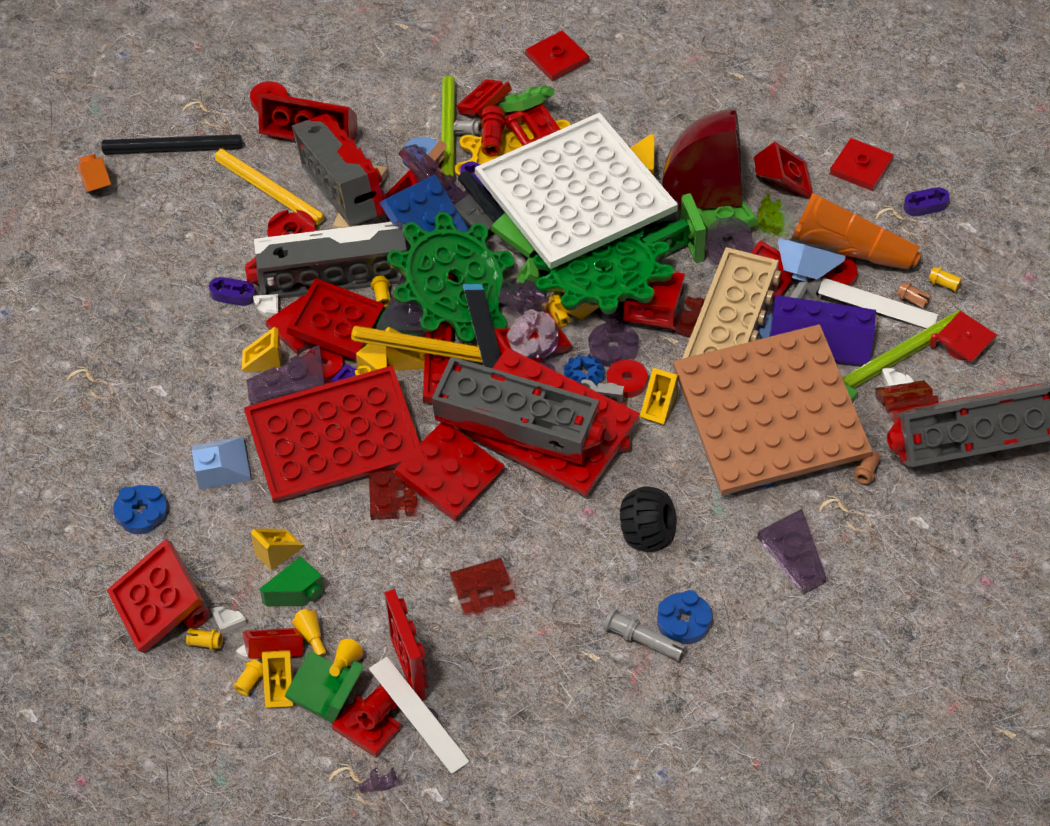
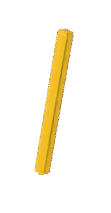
[215,149,325,226]
[351,326,483,363]

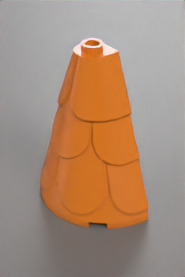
[790,193,921,269]

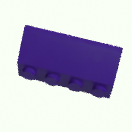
[769,295,876,367]

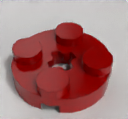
[267,210,316,237]

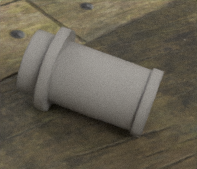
[454,119,483,137]

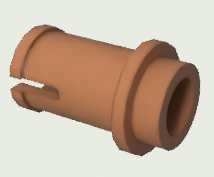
[897,282,931,309]
[854,451,881,484]

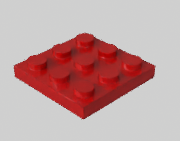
[286,278,385,360]
[394,422,505,521]
[107,539,204,653]
[384,589,429,701]

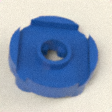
[113,485,168,534]
[657,590,712,644]

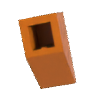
[75,154,111,192]

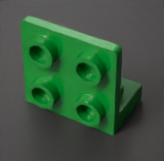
[641,219,689,254]
[285,651,364,723]

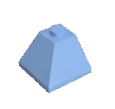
[778,238,846,281]
[192,436,251,490]

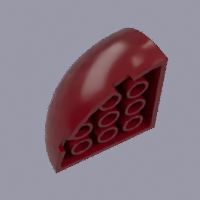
[662,108,742,210]

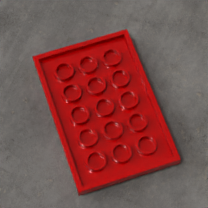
[453,347,640,497]
[244,365,420,503]

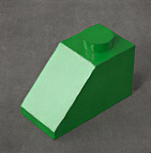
[259,556,324,606]

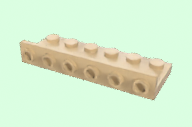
[682,247,782,359]

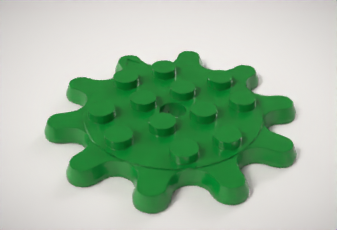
[387,212,521,343]
[533,227,674,315]

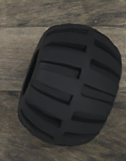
[620,486,677,552]

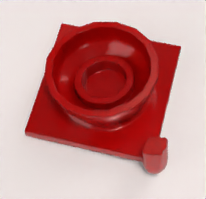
[929,311,997,363]

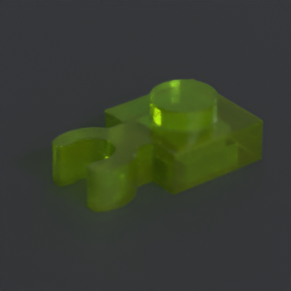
[757,194,784,235]

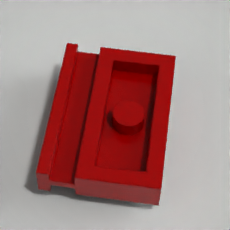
[456,79,512,117]
[332,696,402,758]

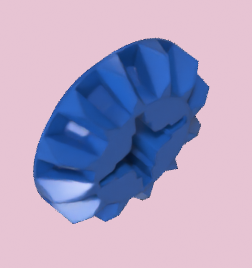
[564,354,604,386]

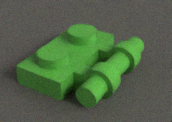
[498,85,555,112]

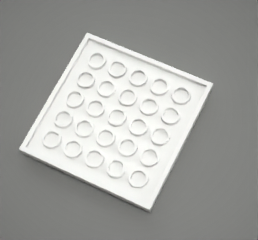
[475,113,678,269]

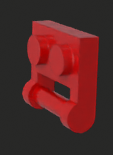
[505,103,561,146]

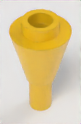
[292,609,327,657]
[329,639,363,676]

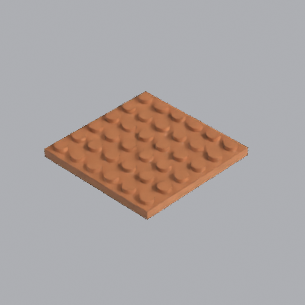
[673,324,873,496]

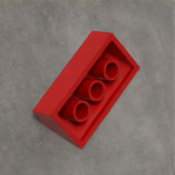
[258,91,357,140]

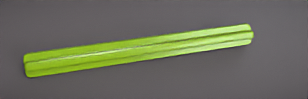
[441,75,455,184]
[842,310,960,388]

